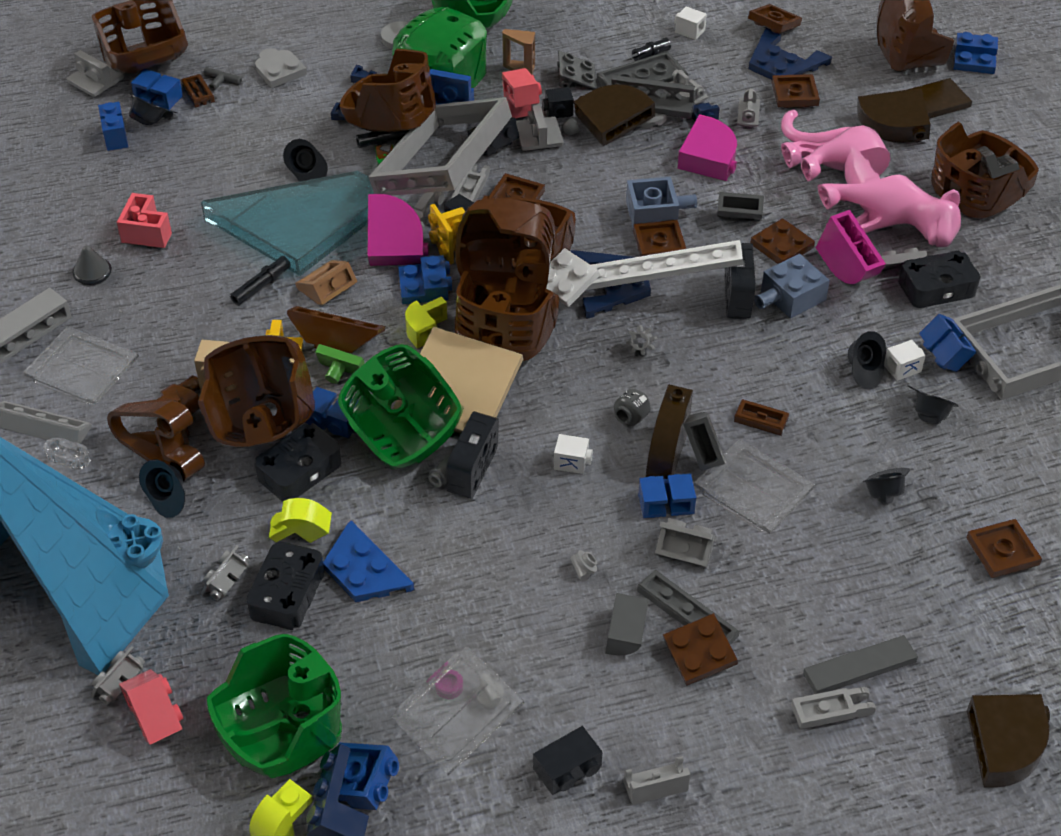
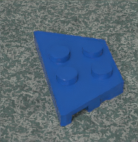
[323,520,414,602]

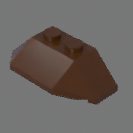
[287,306,386,354]

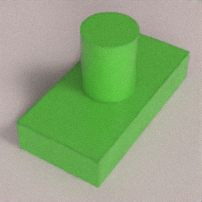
[315,344,365,384]

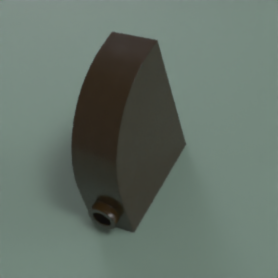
[574,84,655,146]
[857,88,931,142]
[646,384,693,479]
[967,694,1050,788]

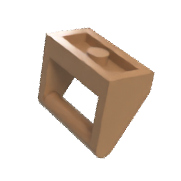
[502,29,535,75]
[295,260,357,305]

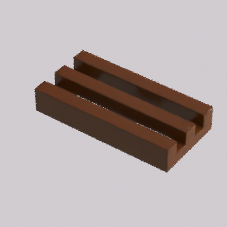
[181,74,215,108]
[734,399,789,436]

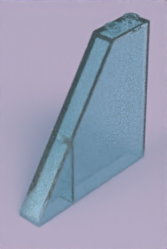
[201,171,386,276]

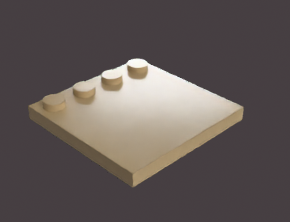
[393,327,523,434]

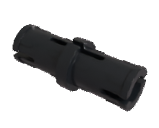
[632,38,671,61]

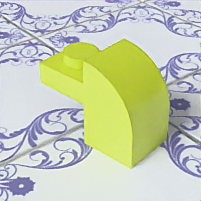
[405,297,448,349]
[269,498,332,543]
[249,779,313,836]

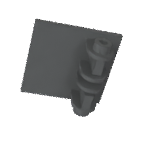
[557,50,597,90]

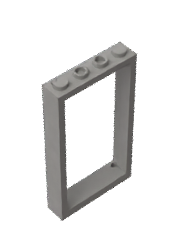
[369,97,512,196]
[953,285,1061,400]

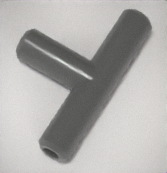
[203,67,242,90]

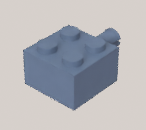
[626,177,697,227]
[754,254,830,319]

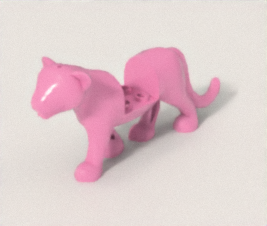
[781,110,961,247]

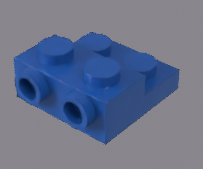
[953,32,998,74]
[430,69,474,105]
[398,255,452,304]
[338,742,399,810]

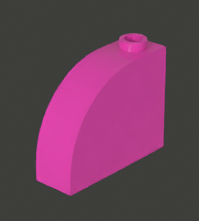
[677,114,737,181]
[368,194,429,266]
[816,210,886,284]

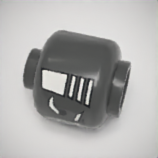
[614,389,651,426]

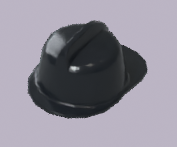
[129,94,178,125]
[283,139,328,187]
[847,331,887,389]
[907,385,959,424]
[139,459,186,518]
[863,467,910,504]

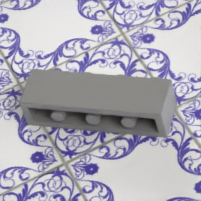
[0,288,72,364]

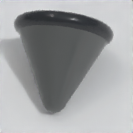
[72,246,112,285]

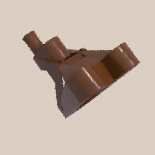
[107,375,205,481]

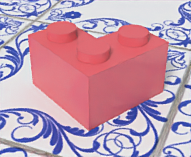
[502,68,542,118]
[117,193,172,248]
[119,669,184,745]

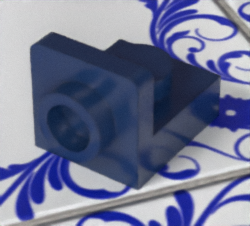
[691,102,720,121]

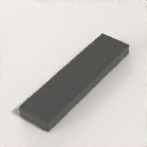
[637,570,740,645]
[803,635,918,694]

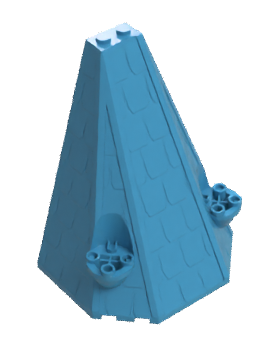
[0,437,169,675]

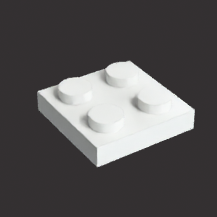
[546,248,600,307]

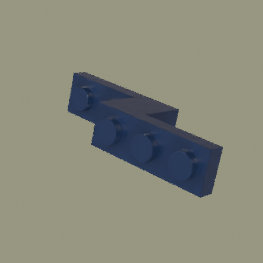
[306,744,369,836]

